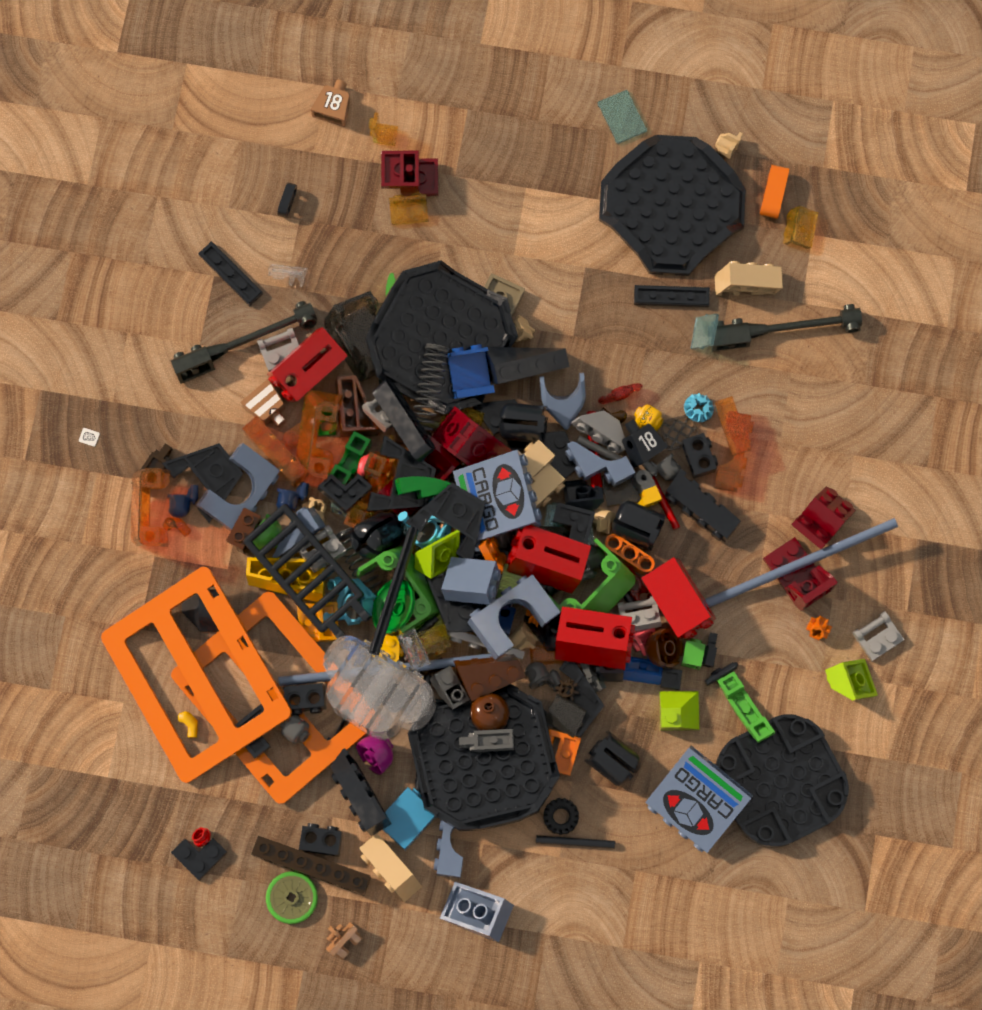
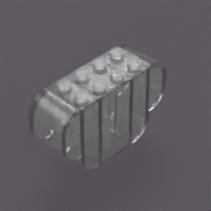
[323,636,436,740]

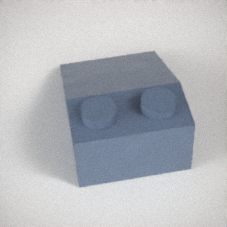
[440,882,514,942]

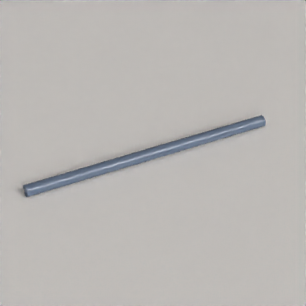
[705,518,898,607]
[278,653,492,686]

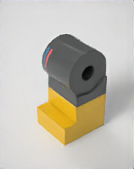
[632,470,662,508]

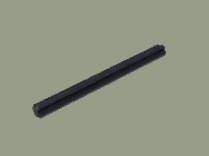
[369,527,419,655]

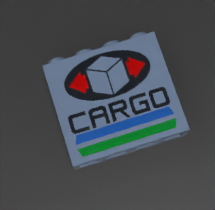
[453,450,542,547]
[645,745,753,853]

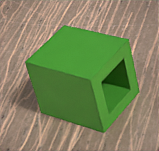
[681,639,706,670]

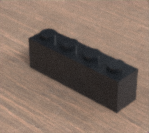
[485,347,570,384]
[665,469,741,542]
[331,748,392,836]

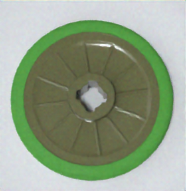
[266,871,318,924]

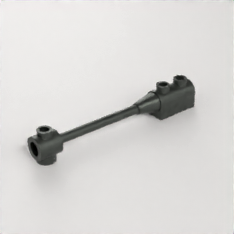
[170,301,317,384]
[709,304,862,352]

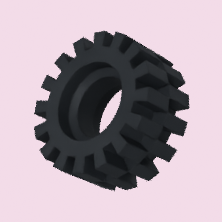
[543,798,579,835]

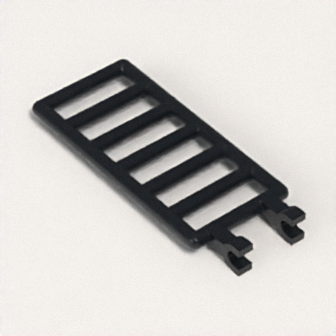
[243,504,372,643]

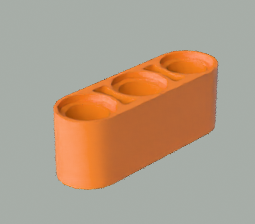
[760,164,789,219]
[605,534,655,576]

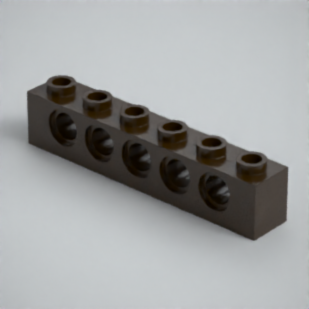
[251,836,371,896]

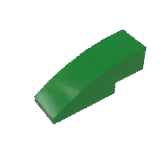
[395,476,450,499]

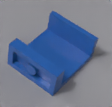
[447,344,495,399]

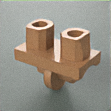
[326,922,362,960]

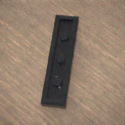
[198,241,263,307]
[634,285,710,307]

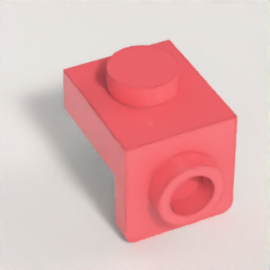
[633,628,656,656]

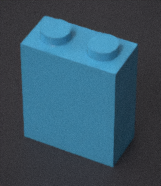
[383,787,436,851]

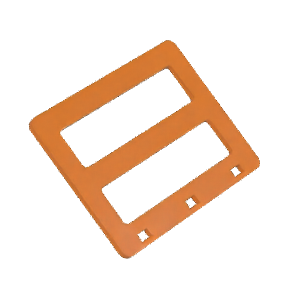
[101,567,292,783]
[171,592,379,804]

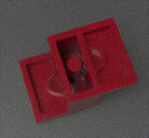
[381,150,438,196]
[791,486,856,549]

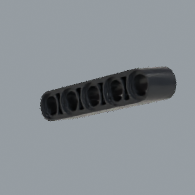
[372,378,436,462]

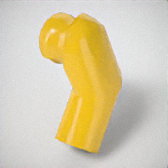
[178,711,198,738]

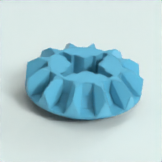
[684,393,715,422]

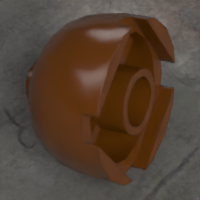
[645,629,683,667]
[470,693,510,730]

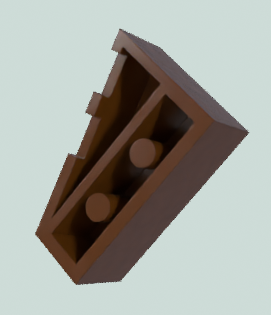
[335,375,380,438]
[453,654,525,701]

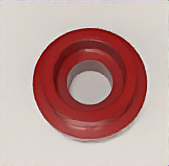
[192,827,211,847]

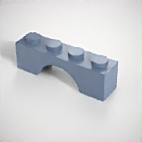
[434,820,463,879]

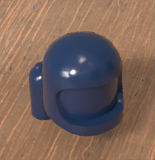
[276,482,309,511]
[167,485,199,518]

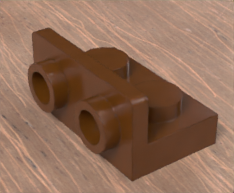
[226,508,262,554]

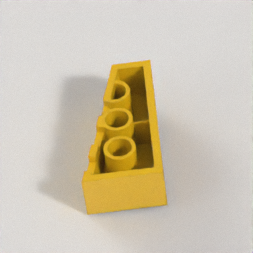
[246,557,326,602]

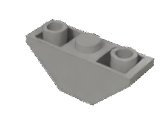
[571,411,625,454]

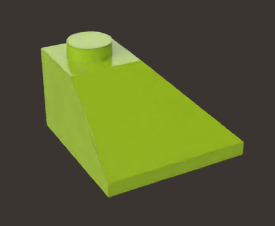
[415,530,460,579]
[825,659,878,701]
[659,691,700,731]

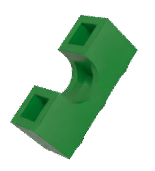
[329,431,372,486]

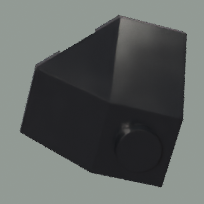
[563,479,604,511]
[182,589,219,632]

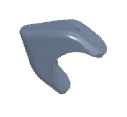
[539,373,586,430]

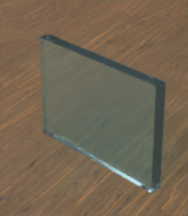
[597,90,647,144]

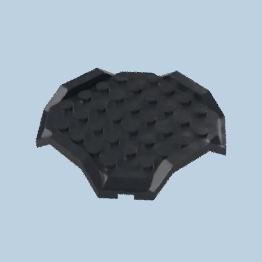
[599,135,746,276]
[365,260,518,415]
[407,684,560,831]

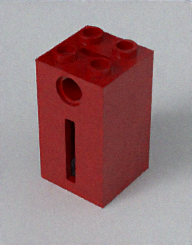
[267,327,348,402]
[505,525,591,594]
[641,557,717,640]
[555,606,635,670]

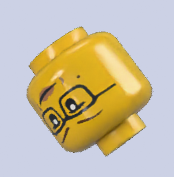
[634,404,664,431]

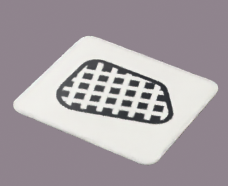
[79,428,100,446]

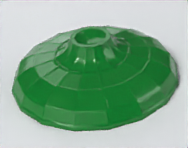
[372,579,415,634]

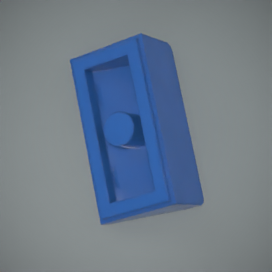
[623,657,663,685]

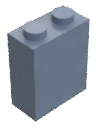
[441,557,501,605]

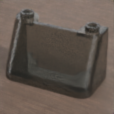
[324,291,378,382]

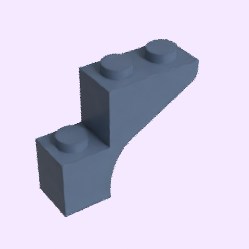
[565,441,635,487]

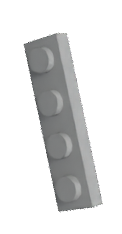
[446,632,525,659]

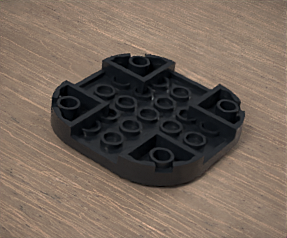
[716,714,849,848]

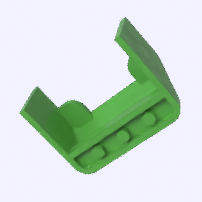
[548,538,636,613]
[356,546,439,639]

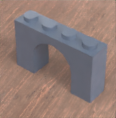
[196,443,280,531]
[467,574,560,660]

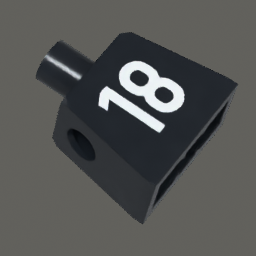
[622,419,668,468]

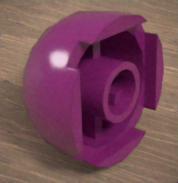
[356,735,394,775]

